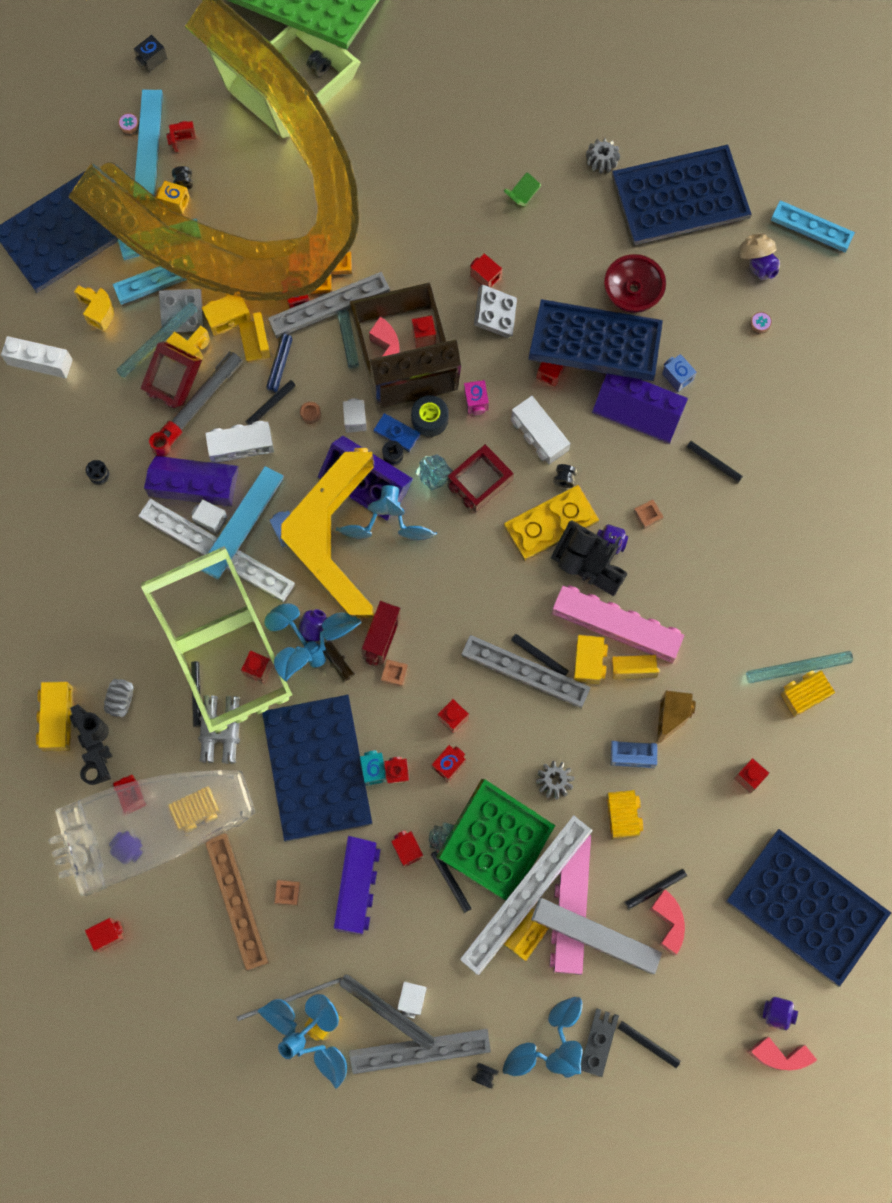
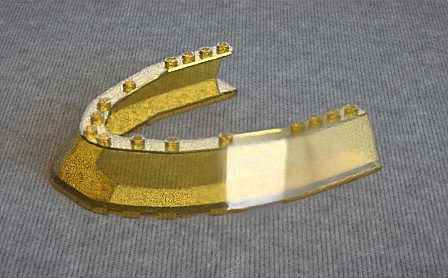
[68,0,359,301]

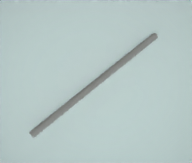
[237,977,342,1021]

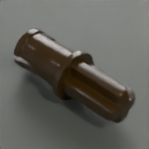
[323,641,355,682]

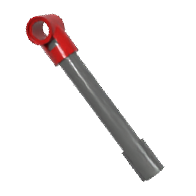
[149,351,243,457]

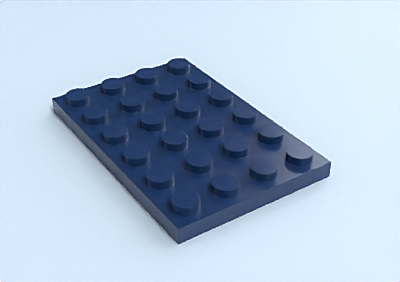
[612,144,752,245]
[0,166,139,293]
[528,299,663,381]
[262,694,373,842]
[725,829,891,987]

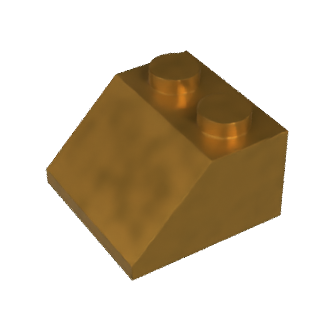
[656,690,696,743]

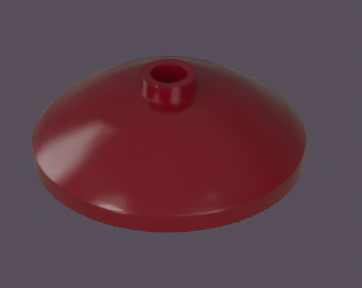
[604,254,666,313]

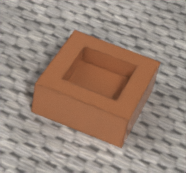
[634,499,664,529]
[381,659,408,687]
[275,880,300,906]

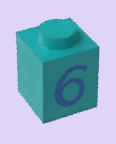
[360,750,387,786]

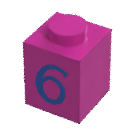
[464,380,489,415]

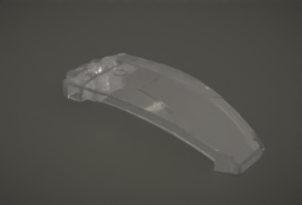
[49,770,256,896]

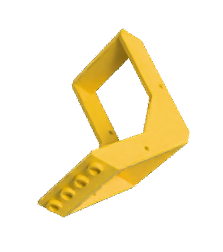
[281,448,374,618]

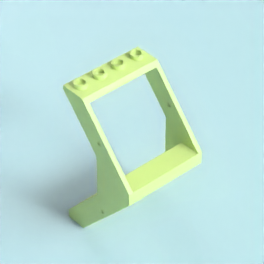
[207,25,361,138]
[141,546,292,733]

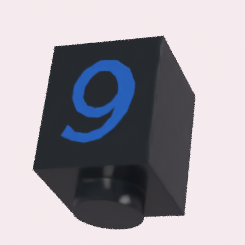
[133,34,168,72]

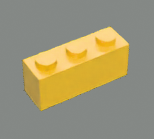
[35,682,73,752]

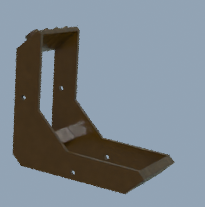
[349,282,461,409]

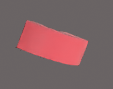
[369,317,400,357]
[649,890,685,955]
[747,1037,817,1070]

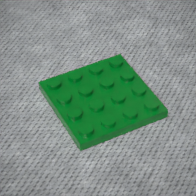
[436,778,556,901]

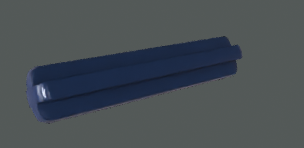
[266,334,292,393]

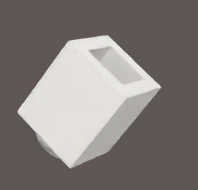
[343,398,367,433]
[192,499,228,535]
[397,982,427,1019]

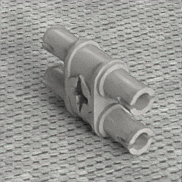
[198,695,240,764]

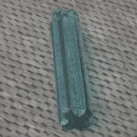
[338,310,359,369]

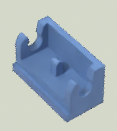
[610,741,657,768]

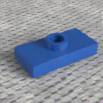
[373,413,420,452]

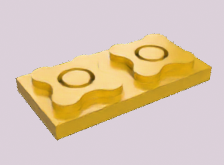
[504,485,599,561]

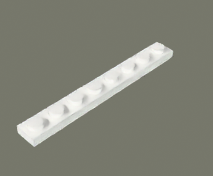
[139,499,295,603]
[460,815,593,975]

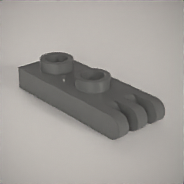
[581,1008,619,1077]

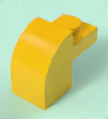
[74,285,114,332]
[166,325,210,366]

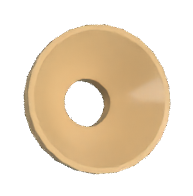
[738,233,777,259]

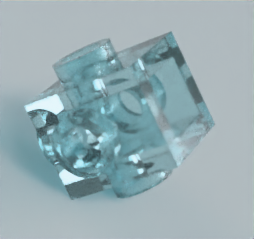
[415,454,453,491]
[429,822,454,854]

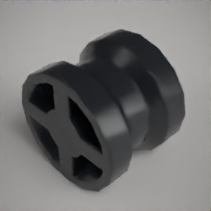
[306,50,331,77]
[172,166,193,190]
[382,441,404,466]
[85,460,110,485]
[553,464,577,488]
[471,1062,499,1089]

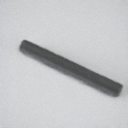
[340,974,436,1050]

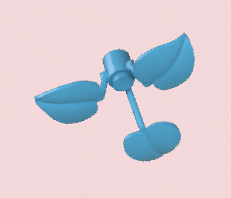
[335,485,437,540]
[264,603,362,682]
[258,994,347,1089]
[503,997,583,1078]

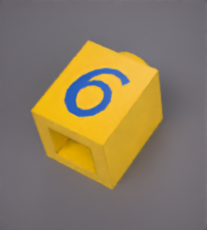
[156,180,190,215]

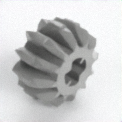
[586,138,620,174]
[104,679,134,717]
[536,761,574,799]

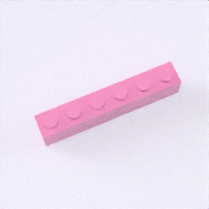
[552,586,685,664]
[550,835,591,975]

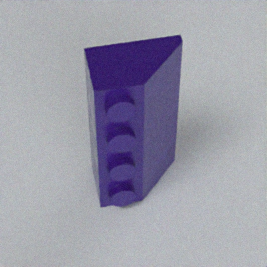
[592,373,688,444]
[317,436,413,521]
[144,456,239,507]
[334,836,381,935]

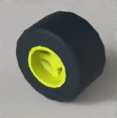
[411,395,449,437]

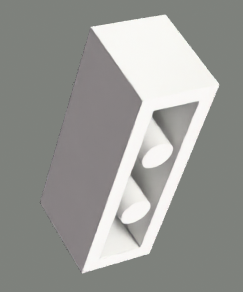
[1,336,72,379]
[511,396,570,464]
[205,421,274,463]

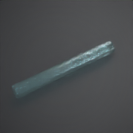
[116,302,198,378]
[746,651,853,683]

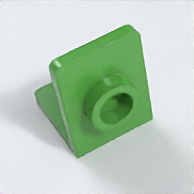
[504,172,541,206]

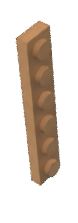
[205,833,269,971]

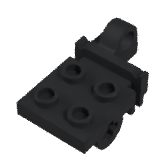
[550,520,628,597]
[69,704,113,785]

